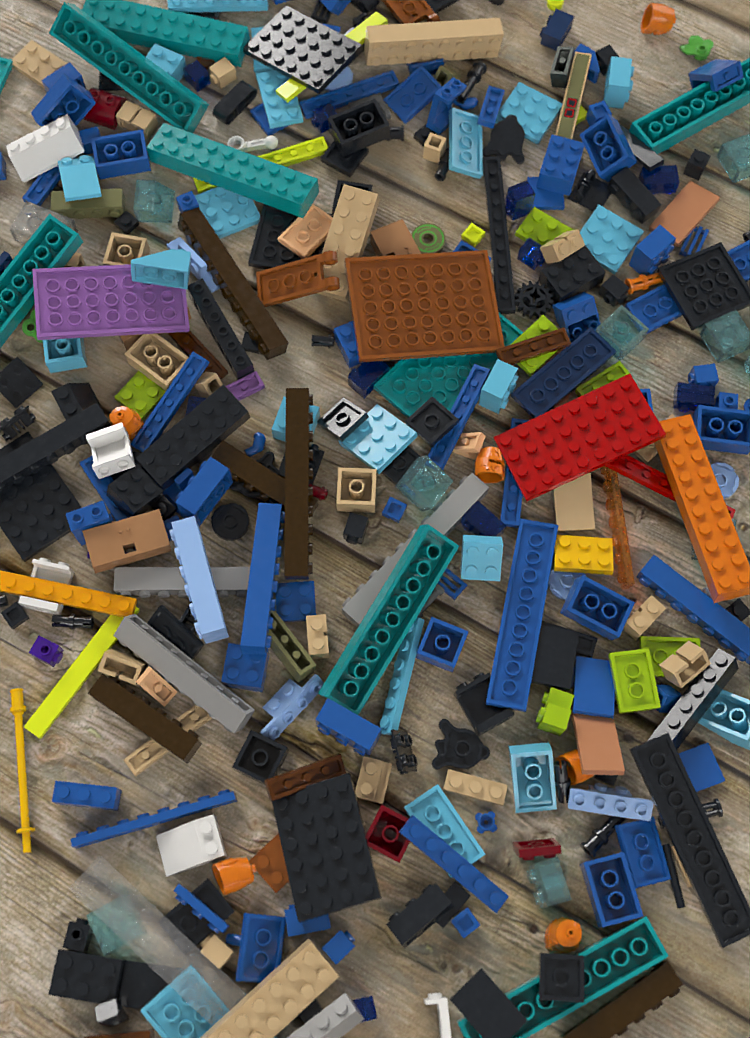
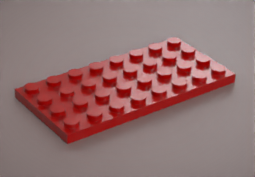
[493,373,666,502]

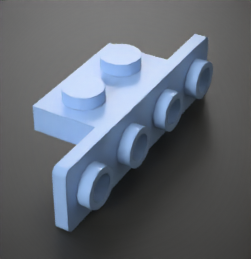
[167,237,220,293]
[260,674,324,741]
[567,783,654,821]

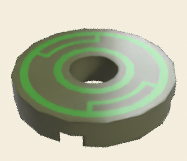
[411,223,446,254]

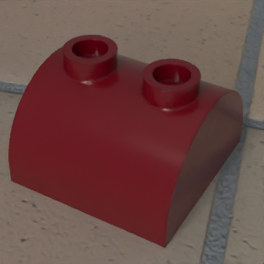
[83,87,128,130]
[366,804,410,863]

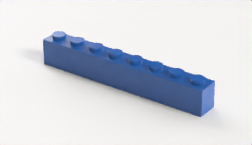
[240,503,285,655]
[636,555,750,665]

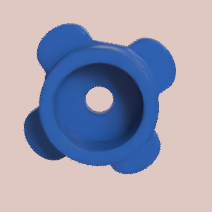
[475,811,497,834]

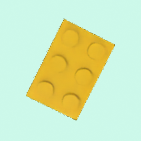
[554,535,614,575]

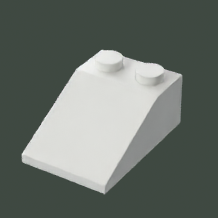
[156,814,227,877]

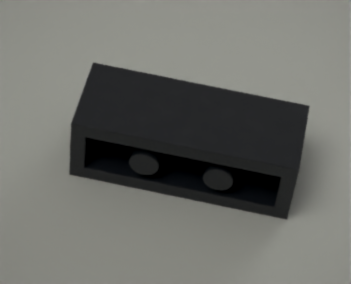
[608,167,662,224]
[386,883,454,948]

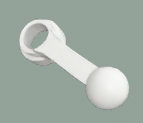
[227,135,278,152]

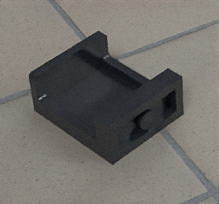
[454,672,514,737]

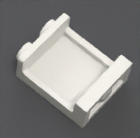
[86,422,135,479]
[18,558,74,615]
[423,993,451,1038]

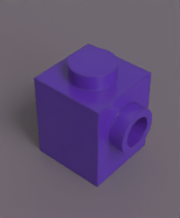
[28,636,64,667]

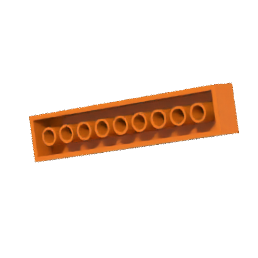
[654,414,750,603]

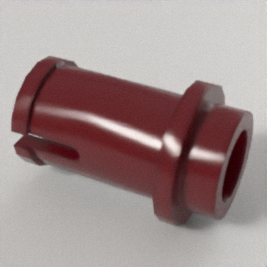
[309,484,328,501]

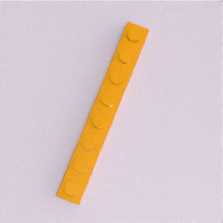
[0,570,138,617]

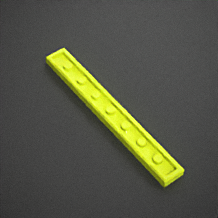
[276,12,388,103]
[193,136,328,194]
[24,607,140,739]

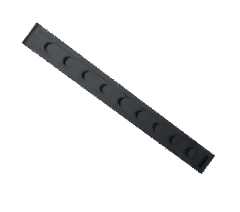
[483,156,516,314]

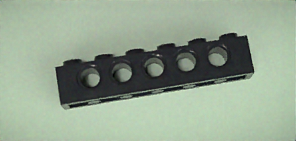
[187,278,254,380]

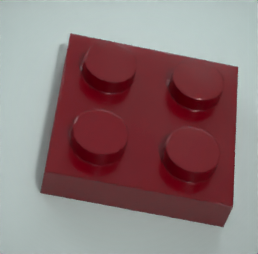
[513,838,562,861]

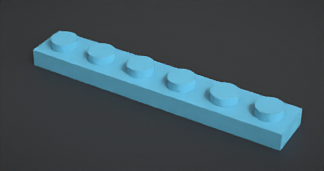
[167,0,268,13]
[380,617,425,735]

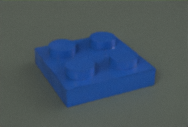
[276,581,316,623]

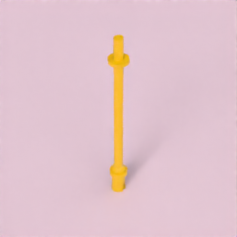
[9,688,36,853]

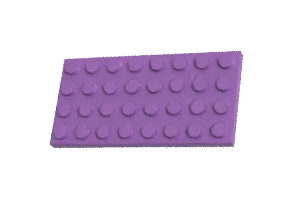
[32,264,190,340]

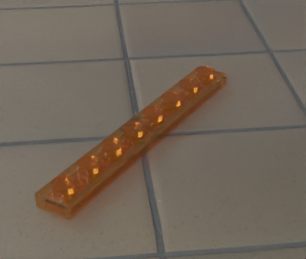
[600,466,635,589]

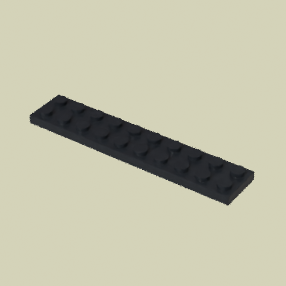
[629,732,750,948]

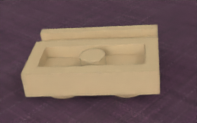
[355,756,392,805]

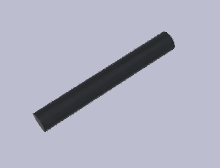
[662,843,686,909]

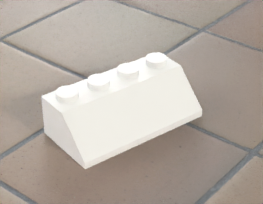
[6,115,85,183]

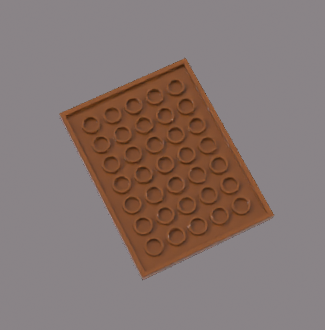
[344,250,505,363]

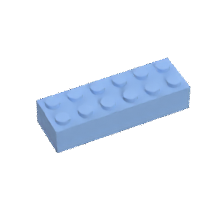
[170,516,229,644]

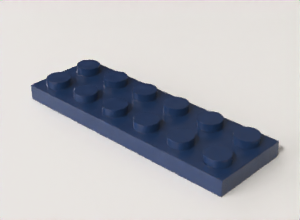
[511,327,617,418]

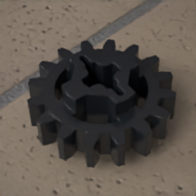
[515,281,554,319]

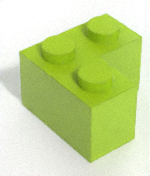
[535,687,574,736]

